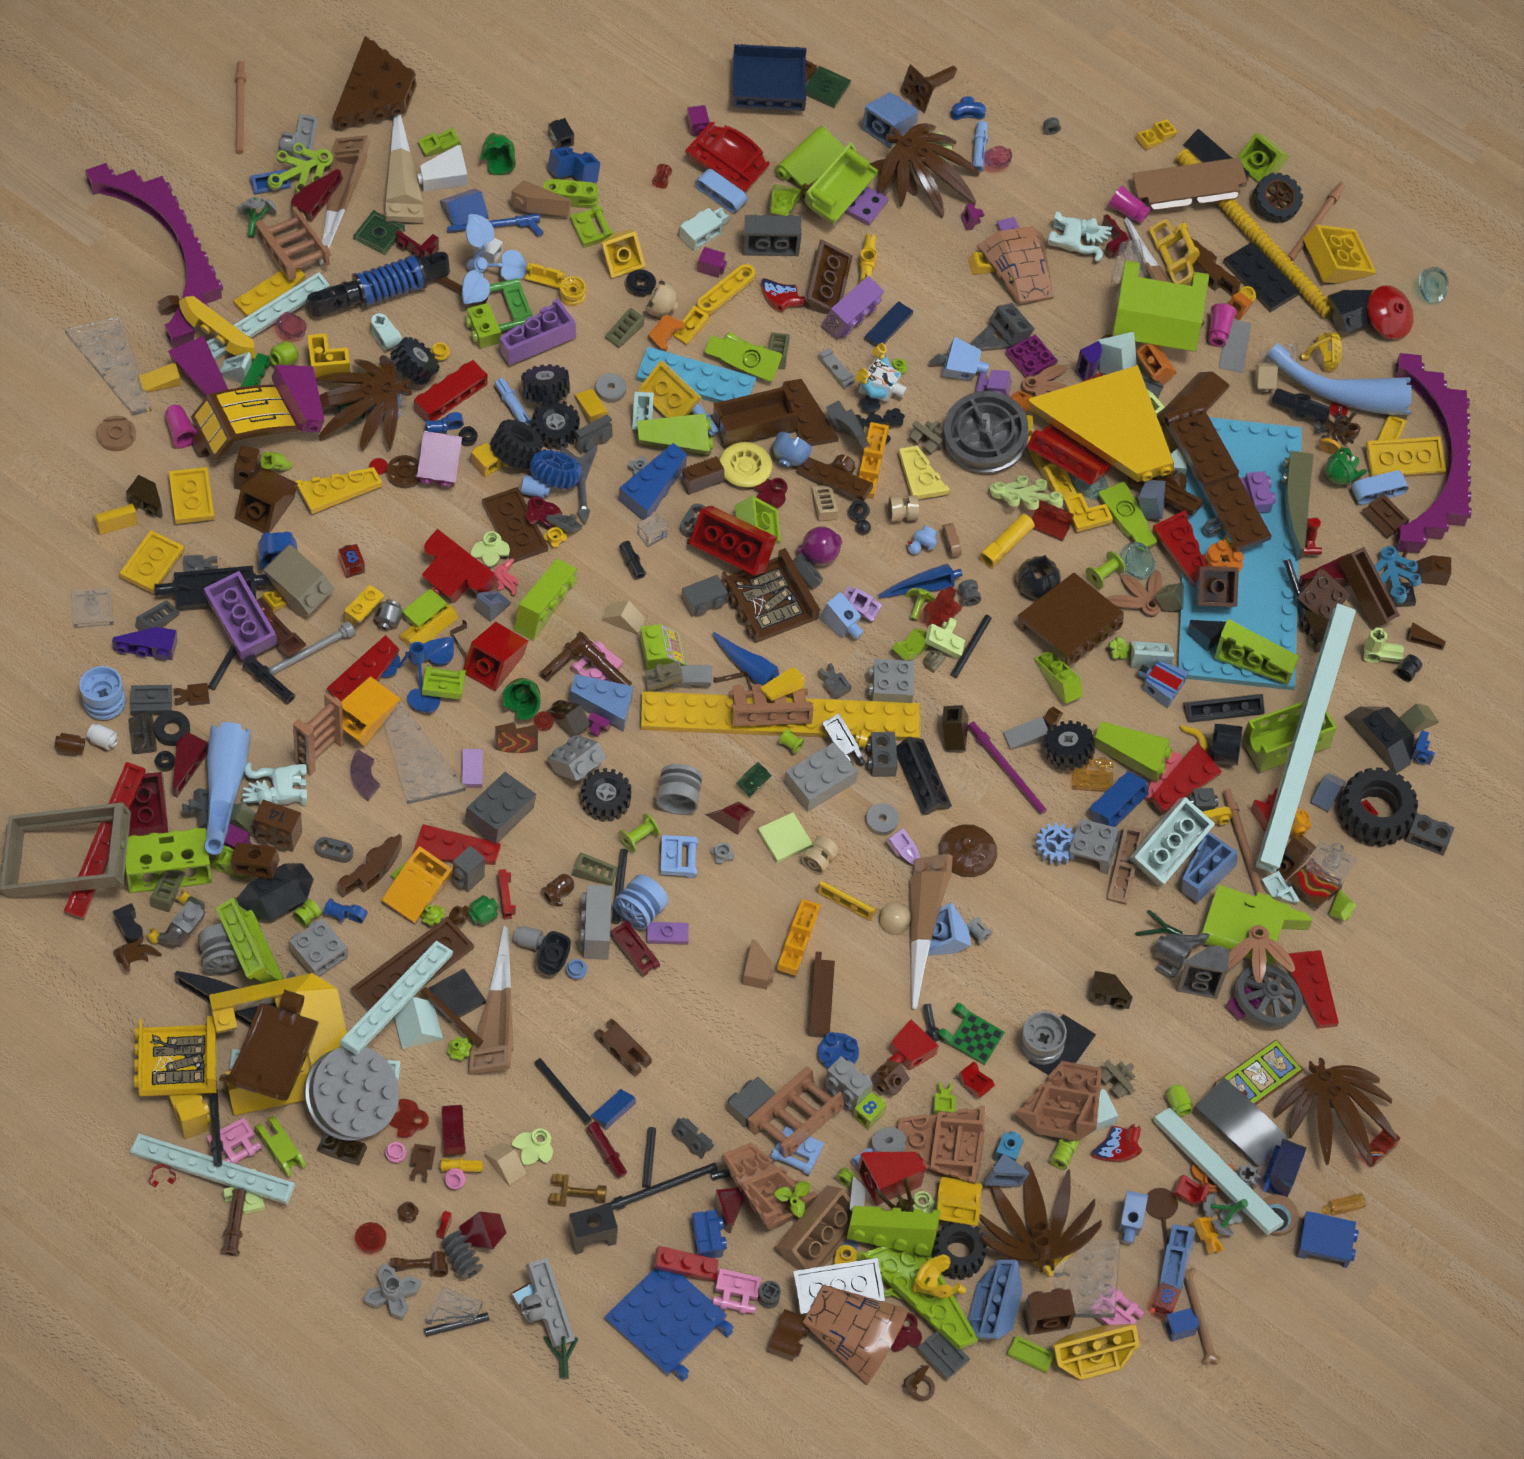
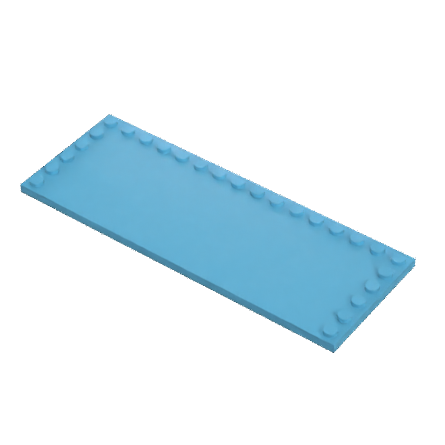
[1178,417,1302,690]

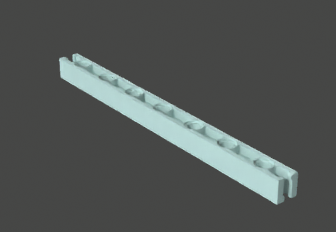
[1256,603,1356,873]

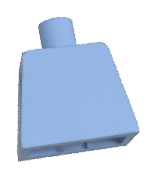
[942,337,989,381]
[819,592,864,640]

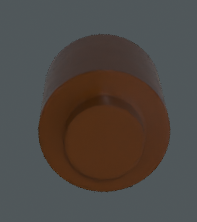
[54,732,85,756]

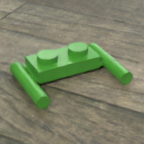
[490,278,533,332]

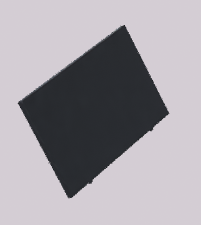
[1028,1014,1096,1076]

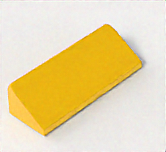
[399,604,458,647]
[818,881,878,921]

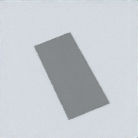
[1219,320,1251,372]

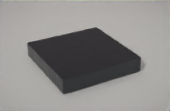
[429,969,486,1023]

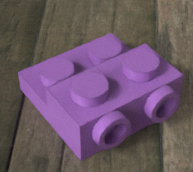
[1240,471,1276,513]

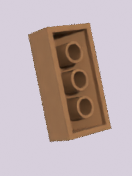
[776,1185,852,1270]

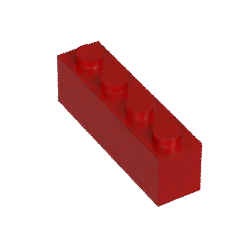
[414,360,488,421]

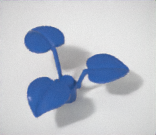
[381,637,454,713]

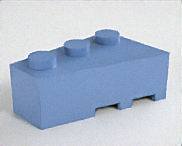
[570,674,633,732]
[1182,832,1237,903]

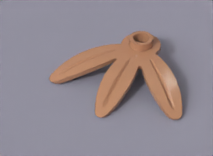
[1022,365,1068,396]
[1106,570,1162,616]
[1227,925,1295,983]

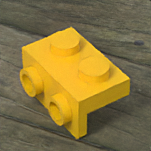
[344,584,384,625]

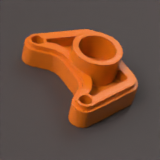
[649,315,686,351]

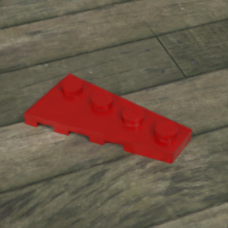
[1152,510,1207,587]
[327,635,400,702]
[1150,741,1222,814]
[412,824,501,865]
[1288,950,1339,1029]

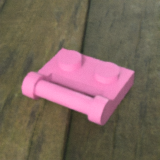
[570,641,623,681]

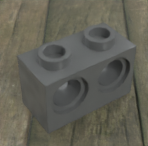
[989,303,1035,346]
[866,732,898,777]
[1406,813,1455,856]

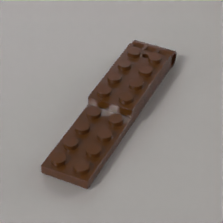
[1163,403,1272,552]

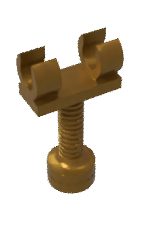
[549,1173,607,1207]

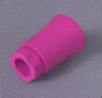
[1108,185,1150,224]
[1208,303,1237,347]
[165,404,197,448]

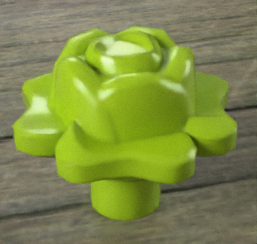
[422,904,445,926]
[447,1037,472,1061]

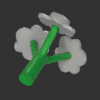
[237,197,277,237]
[1203,1194,1248,1236]

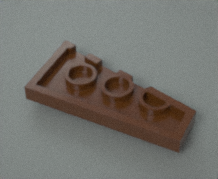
[783,379,839,446]

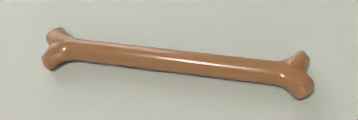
[1184,1268,1221,1365]

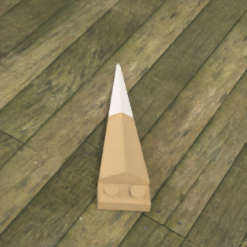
[385,114,424,223]

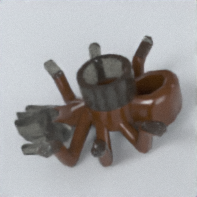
[1313,406,1361,445]

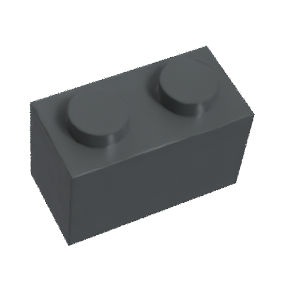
[681,575,728,617]
[453,846,485,893]
[727,1076,776,1128]

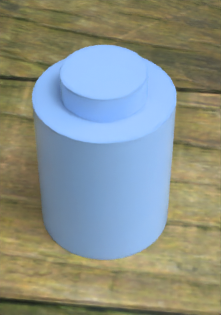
[521,475,551,499]

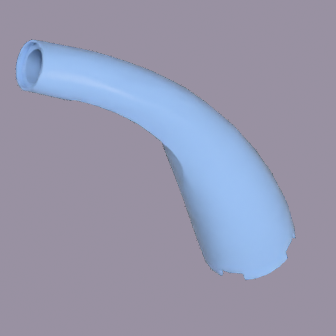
[1267,343,1412,415]
[205,722,251,854]

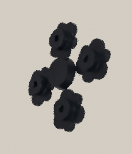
[856,395,905,443]

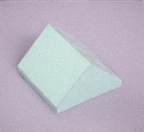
[1097,332,1136,374]
[1130,641,1174,669]
[394,997,443,1049]

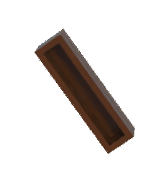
[1338,547,1400,629]

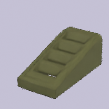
[605,308,644,348]
[769,332,790,369]
[571,852,618,886]
[150,870,185,912]

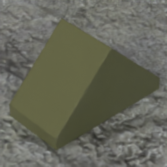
[1155,582,1184,612]
[1399,704,1439,734]
[230,803,256,838]

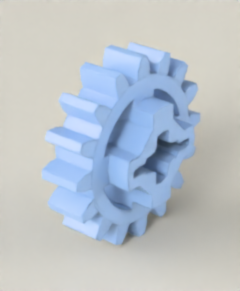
[1035,822,1075,865]

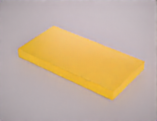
[1365,436,1446,477]

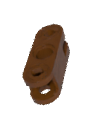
[594,1019,652,1076]

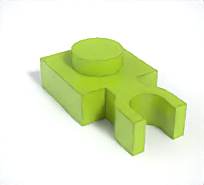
[933,1082,956,1115]

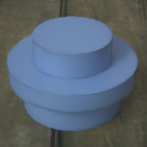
[566,959,587,979]

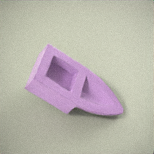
[886,828,920,865]

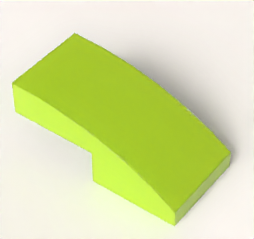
[418,127,461,156]

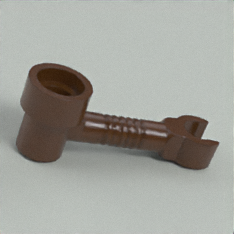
[390,1251,448,1277]

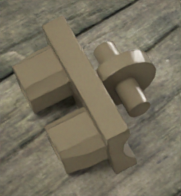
[909,421,945,454]
[645,661,683,691]
[1101,1060,1136,1098]

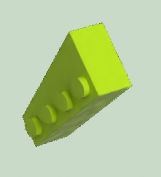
[513,558,578,641]
[1214,619,1299,685]
[847,1206,941,1257]

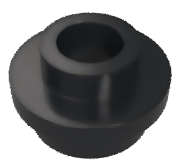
[458,426,478,445]
[155,751,175,770]

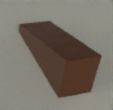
[1407,622,1446,651]

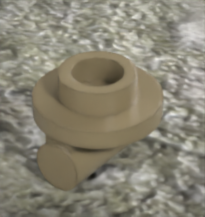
[924,650,946,673]

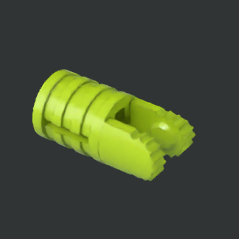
[260,452,293,471]
[1050,1138,1081,1170]

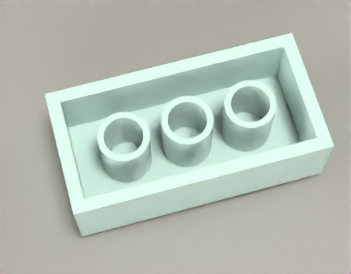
[1128,797,1215,886]

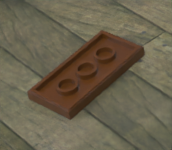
[482,487,548,564]

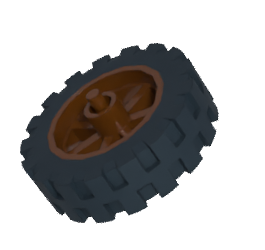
[1252,172,1303,223]

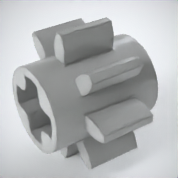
[1236,1162,1261,1188]

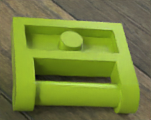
[570,205,614,248]
[422,665,466,700]

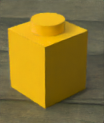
[471,442,501,478]

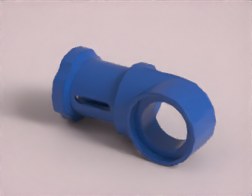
[425,412,464,435]
[323,898,368,923]

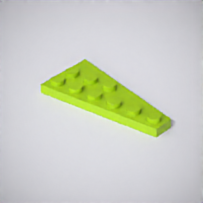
[861,1246,978,1350]

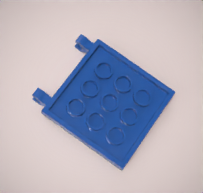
[604,1269,734,1382]

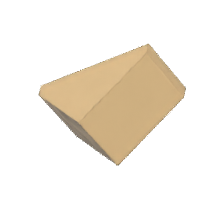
[602,600,646,635]
[485,1142,527,1187]

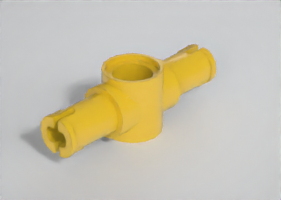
[859,234,877,283]

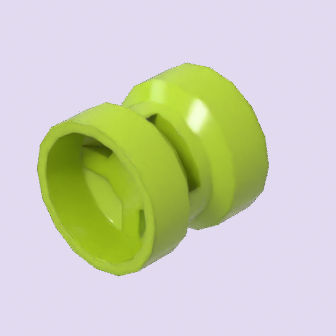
[293,899,322,928]

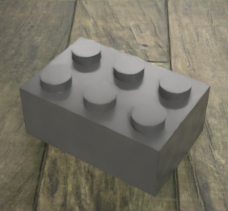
[743,214,802,256]
[464,772,536,845]

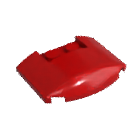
[685,122,770,193]

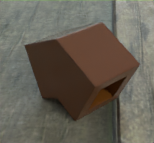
[158,295,180,315]
[1043,706,1063,729]

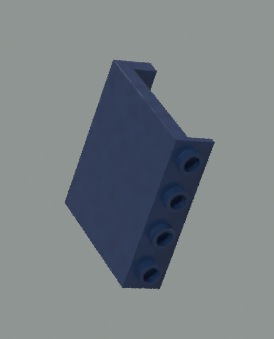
[732,44,807,111]

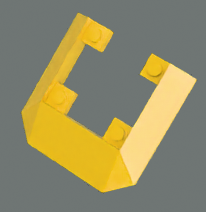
[209,973,347,1116]

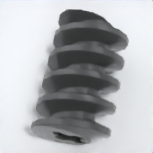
[441,1230,483,1279]

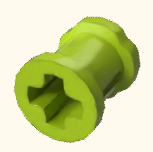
[778,728,805,754]

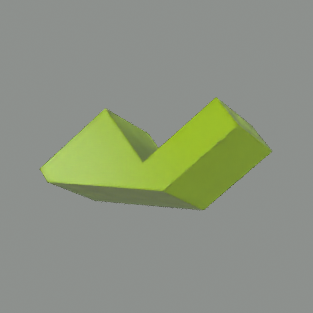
[892,628,930,660]

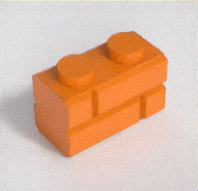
[1136,343,1177,384]

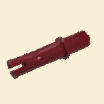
[586,1121,627,1178]

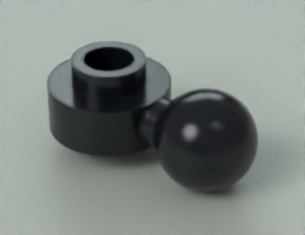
[849,500,871,535]

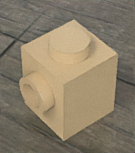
[1254,363,1278,392]

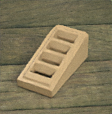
[812,485,839,521]

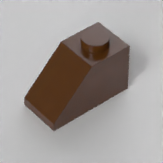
[1408,555,1451,586]

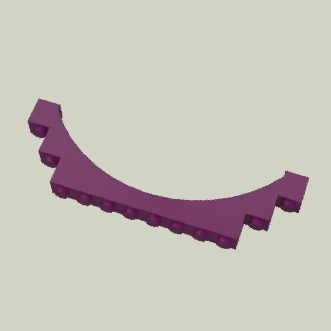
[85,163,223,348]
[1396,353,1472,553]

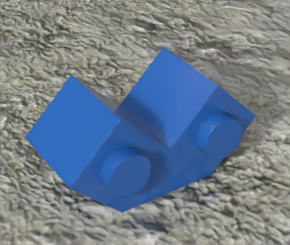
[547,147,600,183]

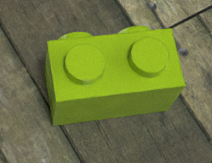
[465,303,501,349]

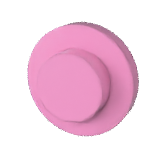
[385,1142,407,1163]
[444,1168,466,1190]

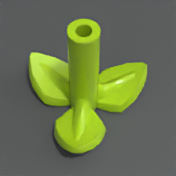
[905,588,938,621]
[774,1181,810,1218]

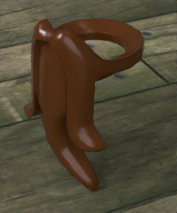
[113,936,162,972]
[902,1365,935,1401]

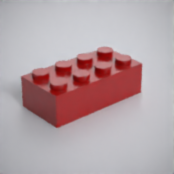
[689,505,777,575]

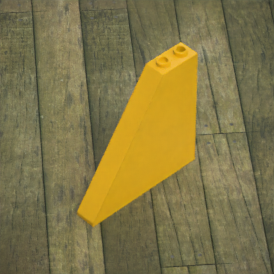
[1029,365,1174,482]

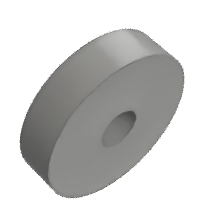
[596,373,626,403]
[866,804,899,836]
[872,1127,906,1152]

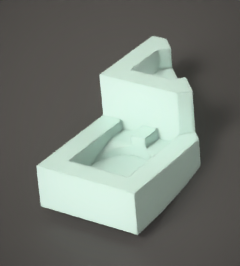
[1261,871,1300,904]

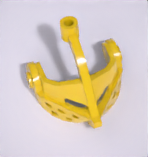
[1300,332,1342,372]
[913,1255,966,1299]

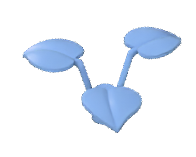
[462,214,527,304]

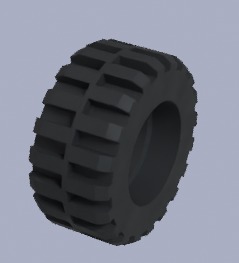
[1338,767,1418,847]

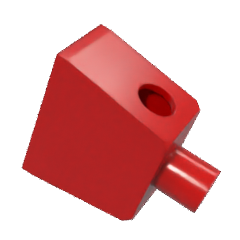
[887,1019,939,1070]

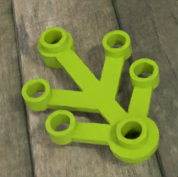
[267,143,333,194]

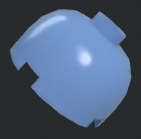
[773,432,812,468]

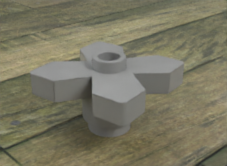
[364,1264,421,1320]

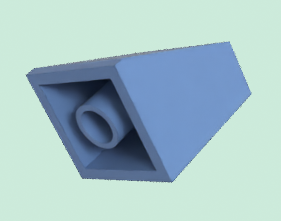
[862,92,919,149]

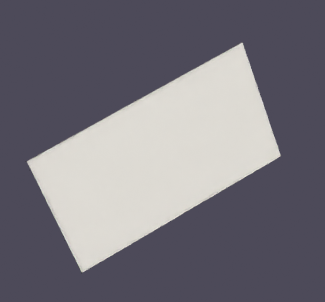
[850,1176,866,1211]

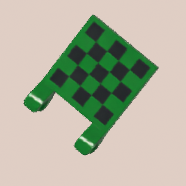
[938,1003,1005,1066]

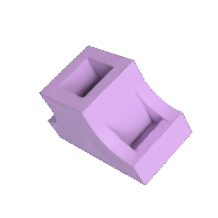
[843,586,882,623]

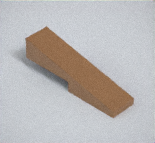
[1107,825,1144,905]

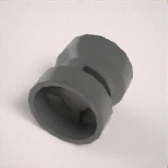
[958,579,982,606]
[758,1281,781,1309]

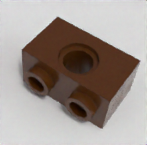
[230,842,280,879]

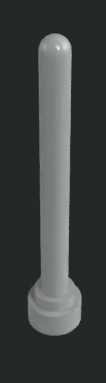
[269,621,356,675]

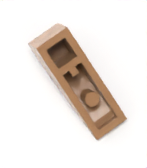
[511,180,571,216]

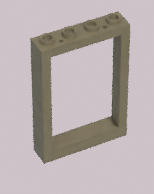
[0,802,131,898]

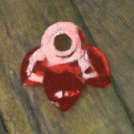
[389,1099,429,1138]

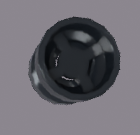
[1396,654,1423,682]

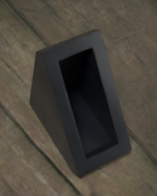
[1187,620,1226,651]

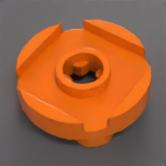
[1204,540,1244,572]

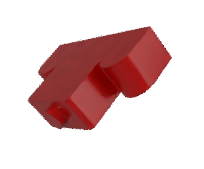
[422,528,499,603]

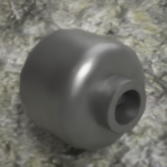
[374,599,403,630]

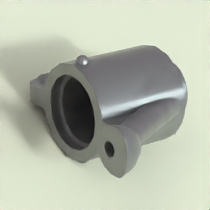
[1154,933,1210,977]

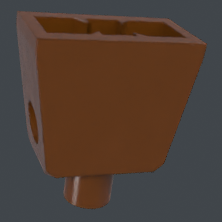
[234,446,261,490]

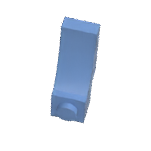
[1159,1224,1196,1291]

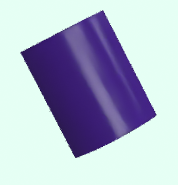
[1075,341,1102,382]

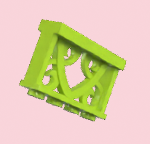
[216,897,284,983]

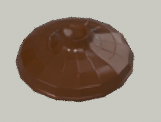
[938,824,997,877]

